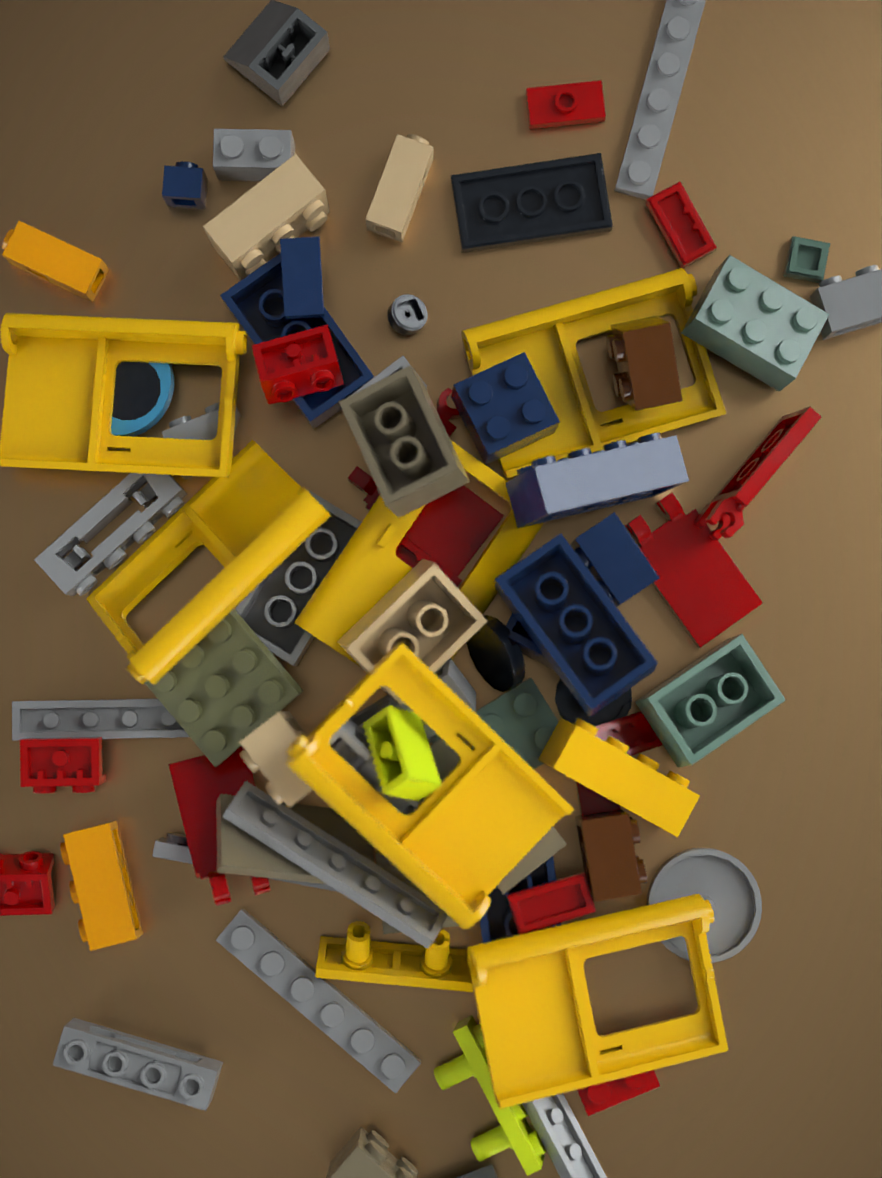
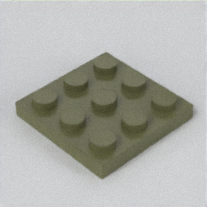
[145,609,303,767]

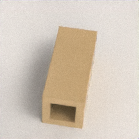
[365,134,434,242]

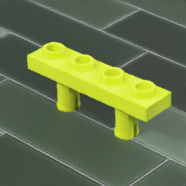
[434,1015,547,1176]

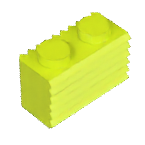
[362,705,441,802]

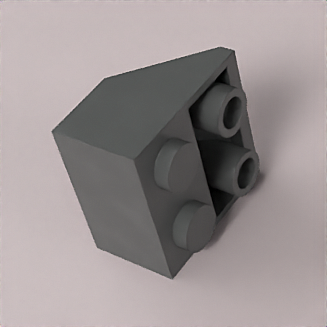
[223,0,330,106]

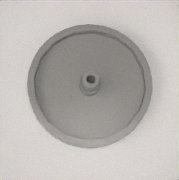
[647,848,762,963]

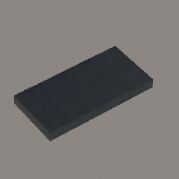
[451,153,613,253]

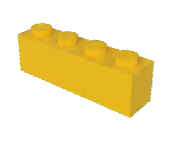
[538,718,700,837]

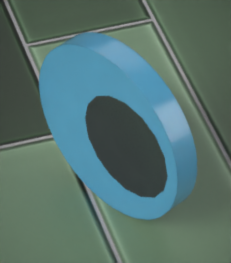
[111,362,174,437]

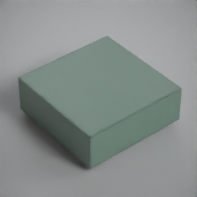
[783,236,830,283]

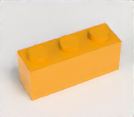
[60,821,143,951]

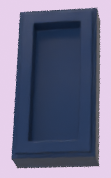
[280,236,325,319]

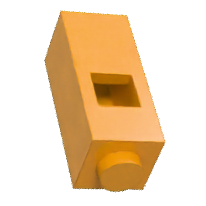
[2,221,109,303]

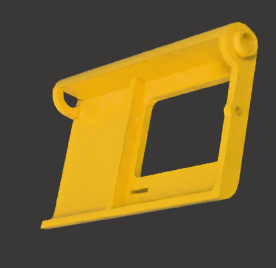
[461,268,727,478]
[0,313,247,478]
[86,440,331,685]
[294,441,545,668]
[286,643,574,929]
[467,894,729,1109]

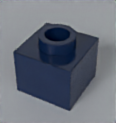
[162,161,208,209]

